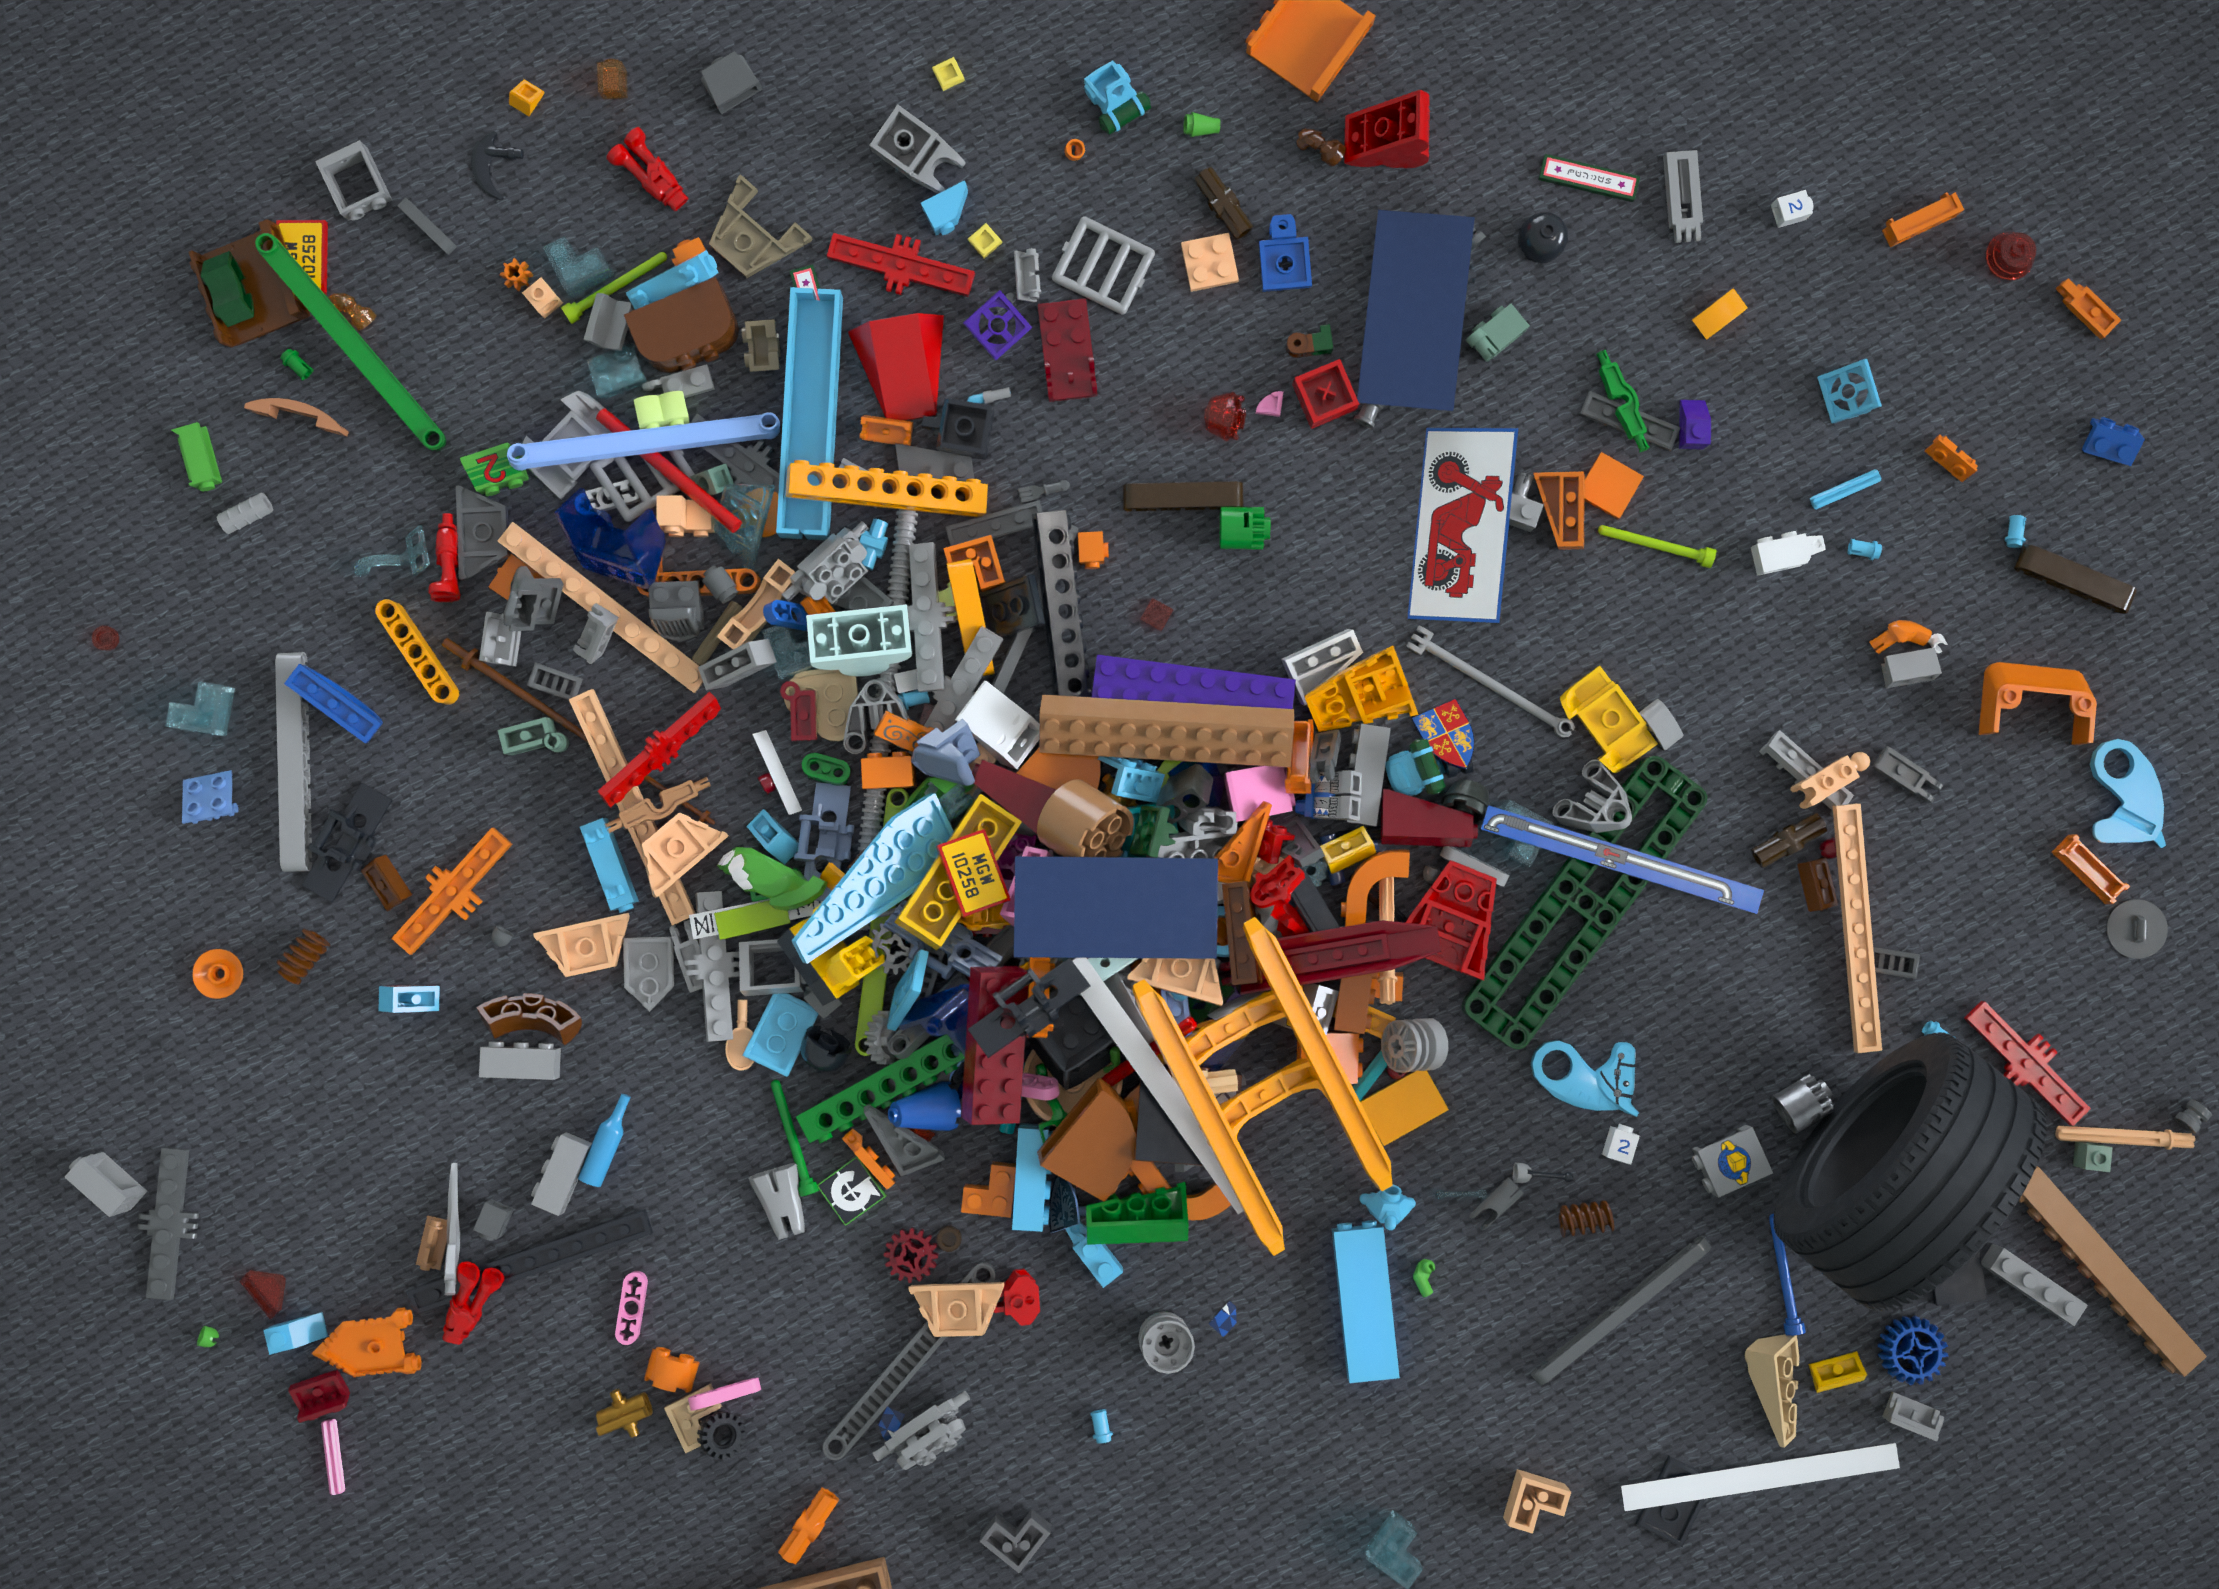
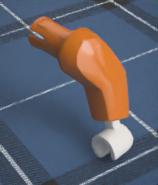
[1869,620,1948,654]

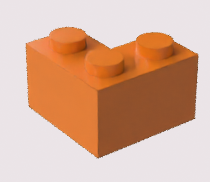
[943,535,1005,592]
[861,752,917,789]
[961,1161,1016,1218]

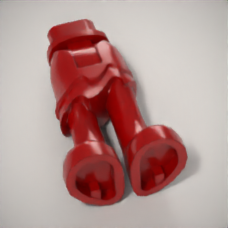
[606,127,688,212]
[428,513,460,602]
[442,1262,504,1345]

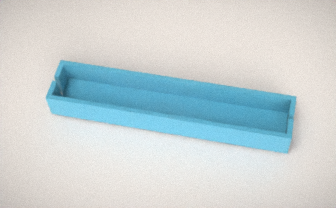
[776,287,843,540]

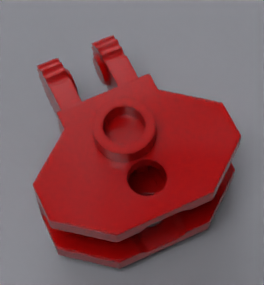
[994,1268,1040,1326]

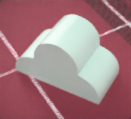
[806,605,912,676]

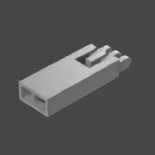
[1663,150,1703,243]

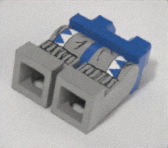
[1295,770,1362,821]

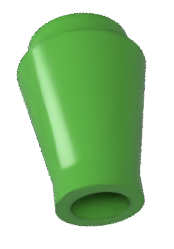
[1183,112,1220,137]

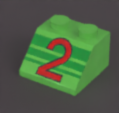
[460,443,529,496]

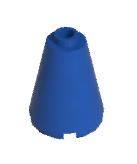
[888,1081,961,1131]

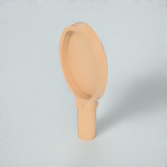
[725,999,754,1070]

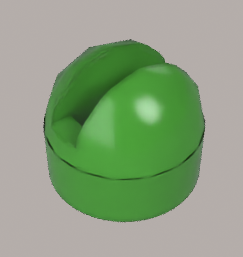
[197,1326,219,1347]

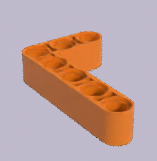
[634,524,761,598]

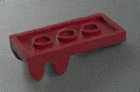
[1038,298,1098,402]

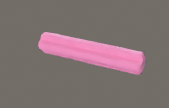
[321,1419,345,1495]

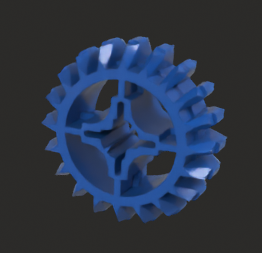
[1877,1316,1948,1385]

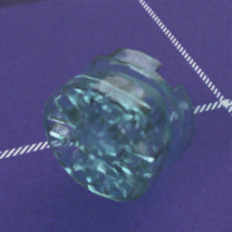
[938,784,974,821]

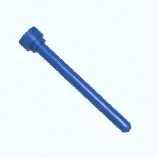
[1769,1214,1806,1336]

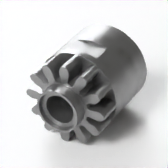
[1772,1074,1834,1133]

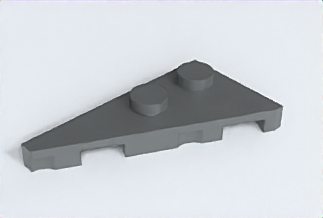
[864,1105,945,1176]

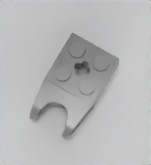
[869,105,966,194]

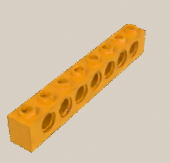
[785,460,988,517]

